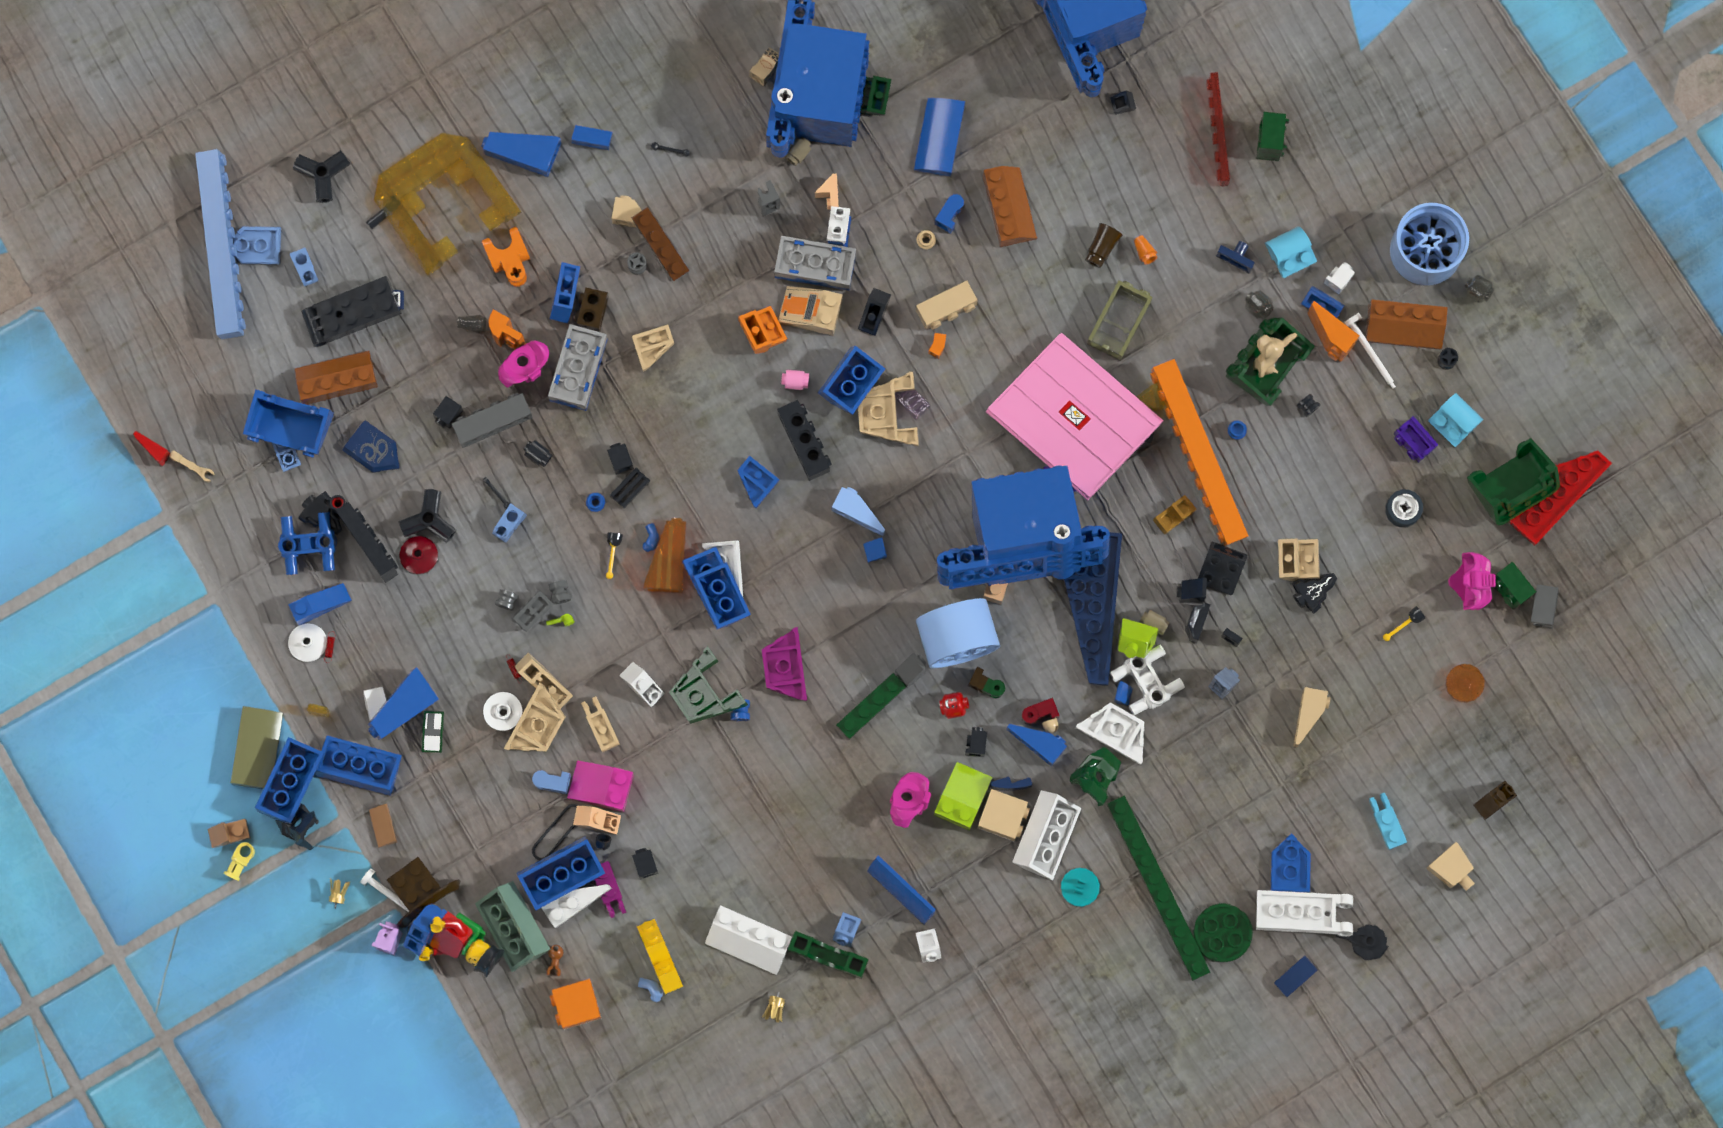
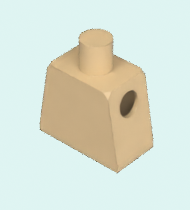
[1426,842,1475,891]

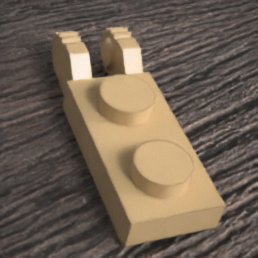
[581,696,620,753]

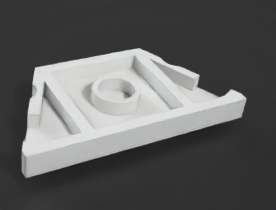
[1076,703,1144,765]

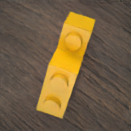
[637,919,683,994]

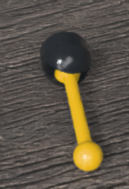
[606,532,623,579]
[1383,606,1426,641]

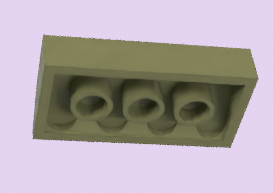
[231,706,284,789]

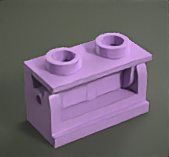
[372,921,403,956]

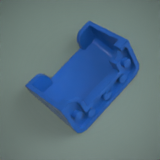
[243,389,334,458]

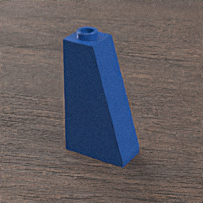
[481,132,561,177]
[368,667,439,740]

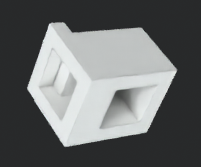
[1324,262,1355,294]

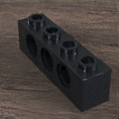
[777,400,832,481]

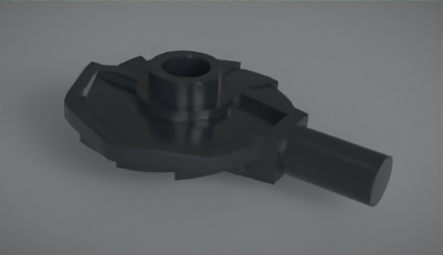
[1336,924,1389,960]

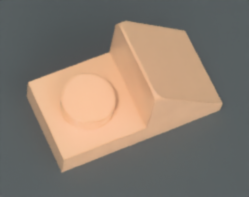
[815,173,839,210]

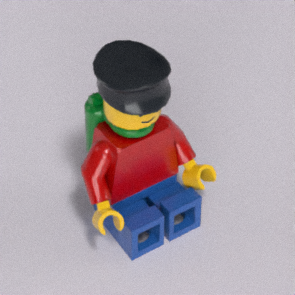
[403,904,505,978]

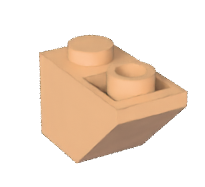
[573,806,621,835]

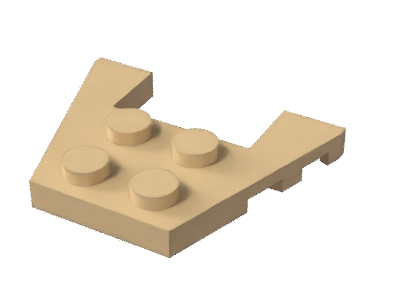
[858,372,919,446]

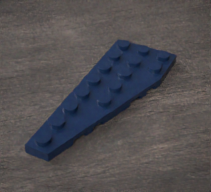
[1064,532,1122,686]

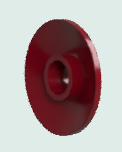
[399,536,438,574]

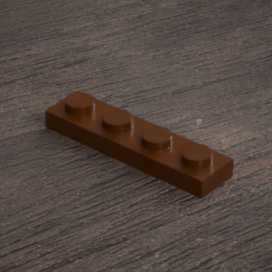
[631,207,689,281]

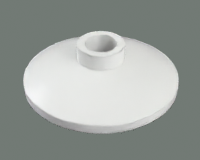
[288,623,327,662]
[483,692,522,731]

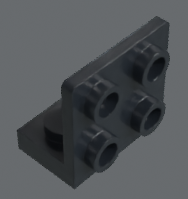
[1198,541,1248,595]

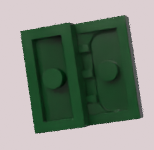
[860,76,892,116]

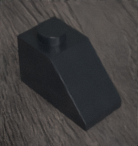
[858,288,891,336]
[1176,578,1207,604]

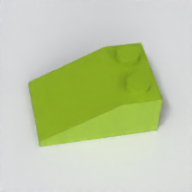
[934,762,993,831]

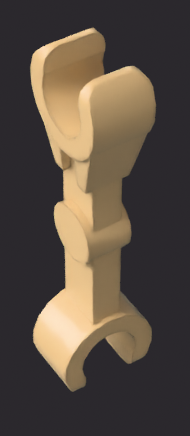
[169,451,215,483]

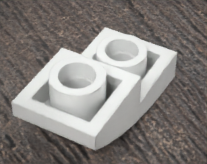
[363,687,386,720]

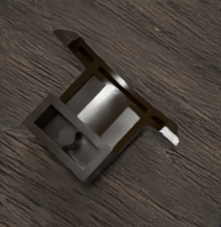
[386,857,461,928]

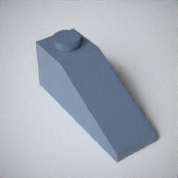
[1208,667,1240,700]

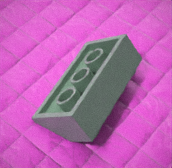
[475,881,550,972]

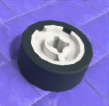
[1385,489,1423,527]

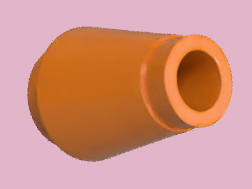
[1134,235,1158,265]

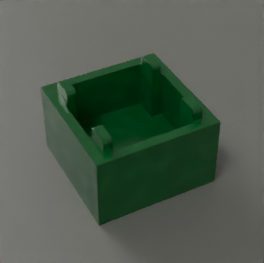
[1256,112,1289,161]

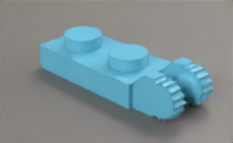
[1369,793,1407,850]

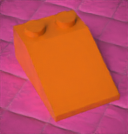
[1307,301,1359,362]

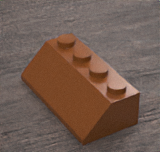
[983,166,1037,247]
[1366,299,1448,350]
[295,351,378,405]

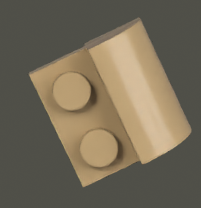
[1278,539,1320,581]

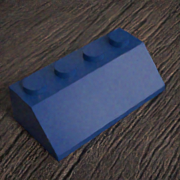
[255,737,324,824]
[516,836,605,910]

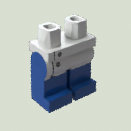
[827,206,851,247]

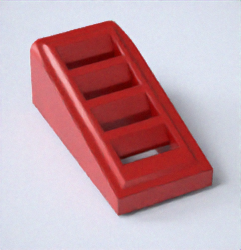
[133,431,170,466]

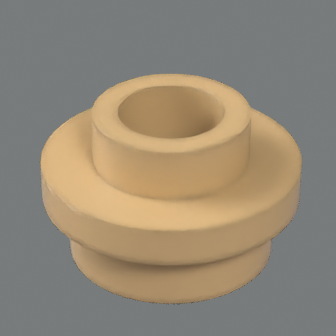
[917,230,936,249]

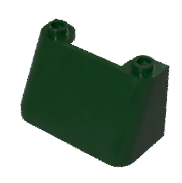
[1467,438,1560,526]

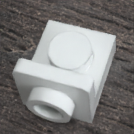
[916,929,941,962]

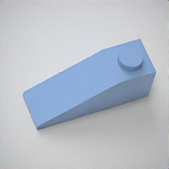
[832,487,885,536]

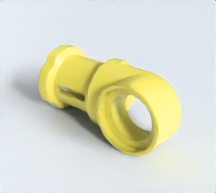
[223,842,255,881]

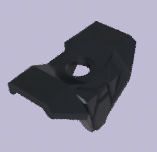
[275,803,319,850]

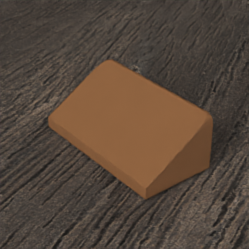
[369,804,398,848]

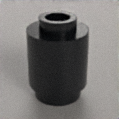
[523,440,553,467]

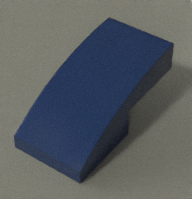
[990,776,1033,791]
[1274,955,1318,997]

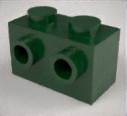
[1493,561,1536,610]

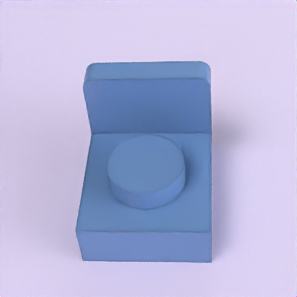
[833,912,861,947]

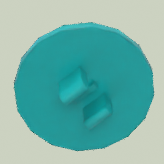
[1061,868,1100,907]

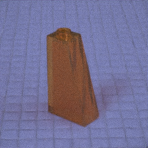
[643,518,687,593]

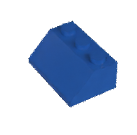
[818,346,885,415]

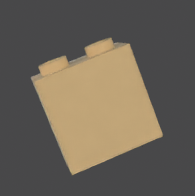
[978,789,1030,841]

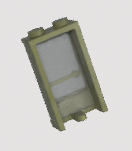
[1087,281,1153,361]

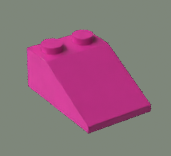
[567,760,634,813]

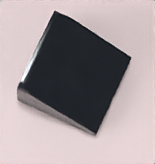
[1110,90,1136,115]

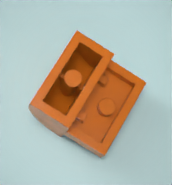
[738,306,787,354]
[489,309,525,349]

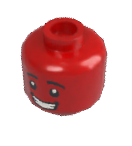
[939,692,969,719]

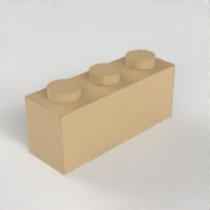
[916,281,978,330]

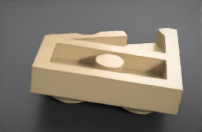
[632,325,674,372]

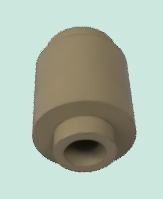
[784,137,811,166]
[1140,610,1170,636]

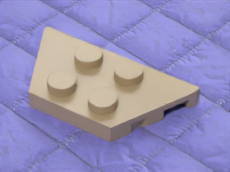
[504,682,566,751]

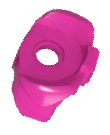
[498,340,550,388]
[1448,552,1496,610]
[890,772,931,828]

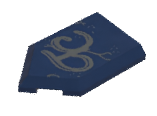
[342,420,400,473]

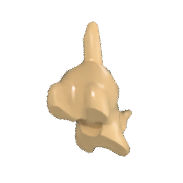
[1253,333,1297,378]

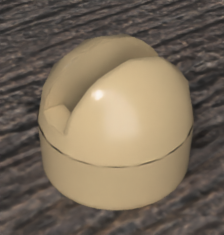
[1042,718,1058,734]

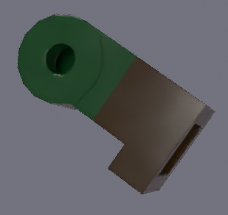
[968,667,1005,699]

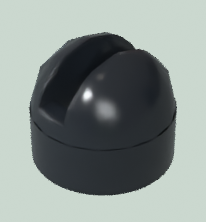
[595,834,611,851]

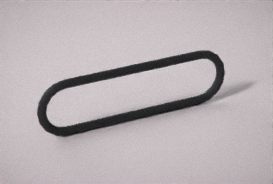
[532,804,578,860]

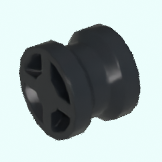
[1437,348,1459,370]
[1297,393,1321,417]

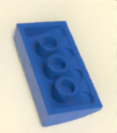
[914,98,965,177]
[315,736,402,796]
[867,855,936,925]

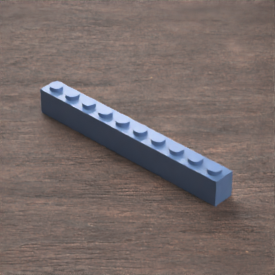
[195,149,246,339]

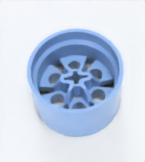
[1390,203,1469,286]
[916,598,1000,668]

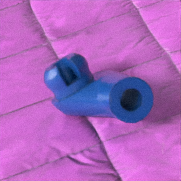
[643,523,660,552]

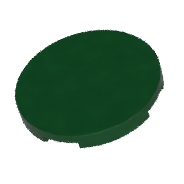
[1193,903,1253,963]

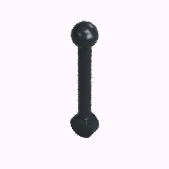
[651,142,690,156]
[483,477,510,509]

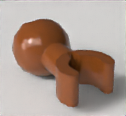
[547,945,564,976]

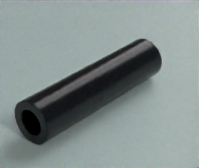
[366,199,401,229]

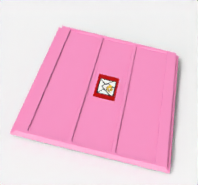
[986,333,1164,501]

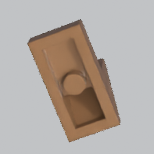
[208,819,251,848]

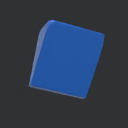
[863,537,887,563]
[1114,681,1133,706]

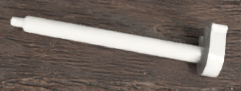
[1344,313,1396,389]
[360,869,409,912]

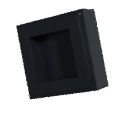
[1221,628,1243,647]

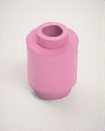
[781,370,809,390]

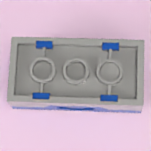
[774,236,856,291]
[548,324,608,411]

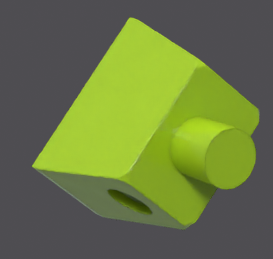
[1118,618,1158,658]

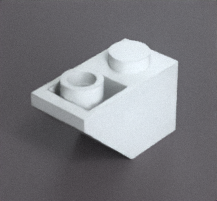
[619,662,665,707]

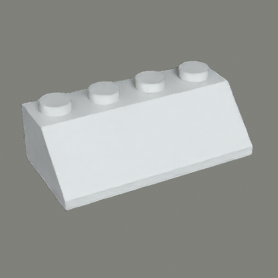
[1013,790,1081,880]
[705,905,792,975]

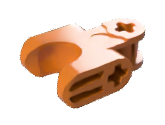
[482,227,530,287]

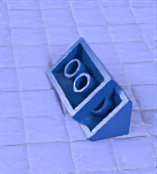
[682,547,751,629]

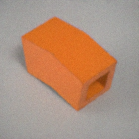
[928,333,946,359]

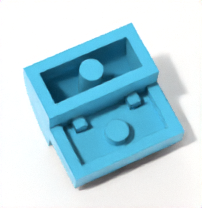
[1265,226,1317,278]
[1428,393,1484,447]

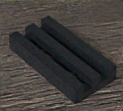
[610,467,651,508]

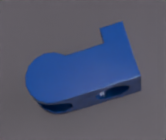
[935,194,964,234]

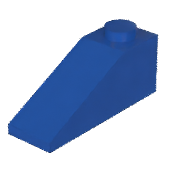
[549,262,580,323]
[288,583,352,625]
[1006,724,1067,766]

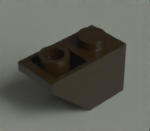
[1473,781,1517,820]

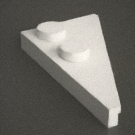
[702,541,743,596]
[542,885,612,928]

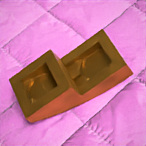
[1153,495,1197,535]

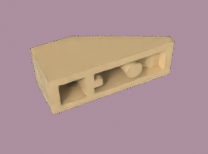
[515,653,573,709]
[1293,687,1330,747]

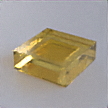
[307,704,330,717]

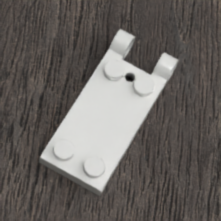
[1256,890,1353,936]

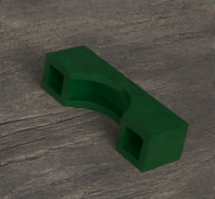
[788,931,869,980]

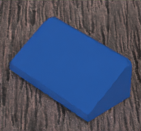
[571,125,613,150]
[1301,286,1345,318]

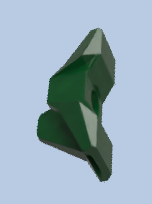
[1069,747,1121,806]

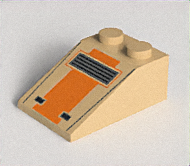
[778,286,843,336]

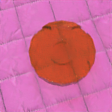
[1445,664,1485,703]

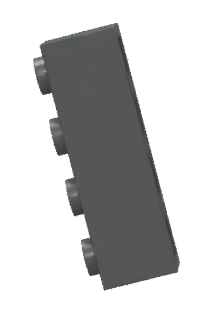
[452,393,533,449]

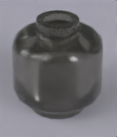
[1465,275,1494,303]
[1245,290,1274,319]

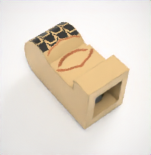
[750,48,779,86]

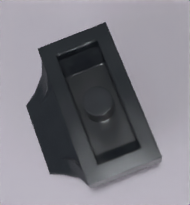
[1185,603,1211,644]

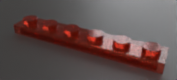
[1206,72,1230,187]

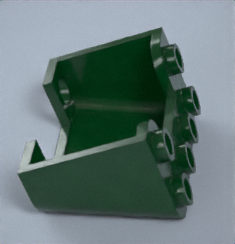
[1225,317,1315,406]

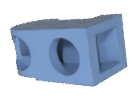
[290,248,319,287]
[492,503,527,542]
[532,770,571,794]

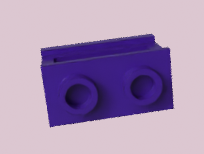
[1393,416,1438,463]

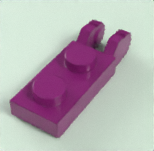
[595,861,626,918]

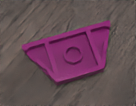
[762,627,807,702]

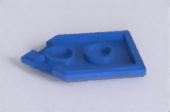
[1271,833,1311,893]

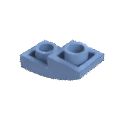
[272,443,301,472]

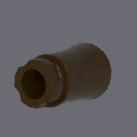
[1085,223,1123,268]

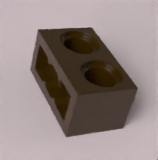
[574,287,609,332]

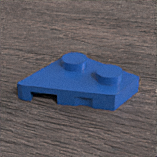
[737,456,779,509]

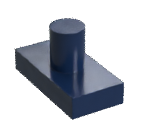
[1216,241,1255,274]

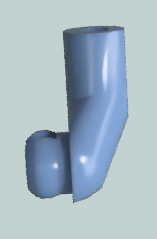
[638,977,663,1002]

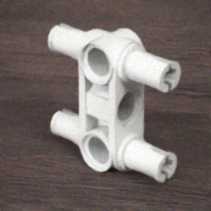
[1110,645,1185,716]

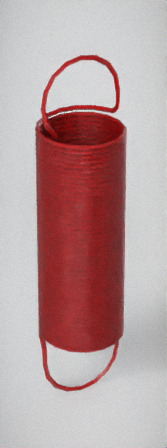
[324,631,335,663]
[506,655,522,683]

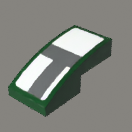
[422,710,444,753]

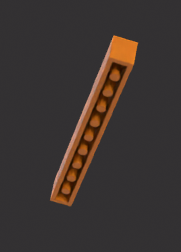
[1150,359,1249,546]

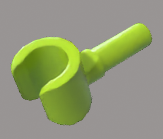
[546,614,575,627]

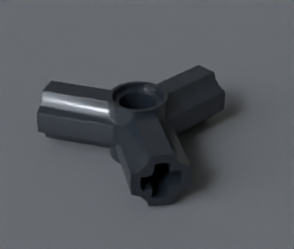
[293,150,351,203]
[398,489,457,543]

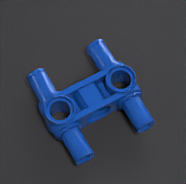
[278,512,337,575]

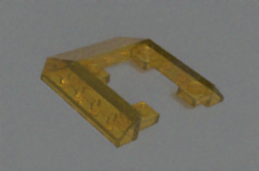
[374,133,521,276]

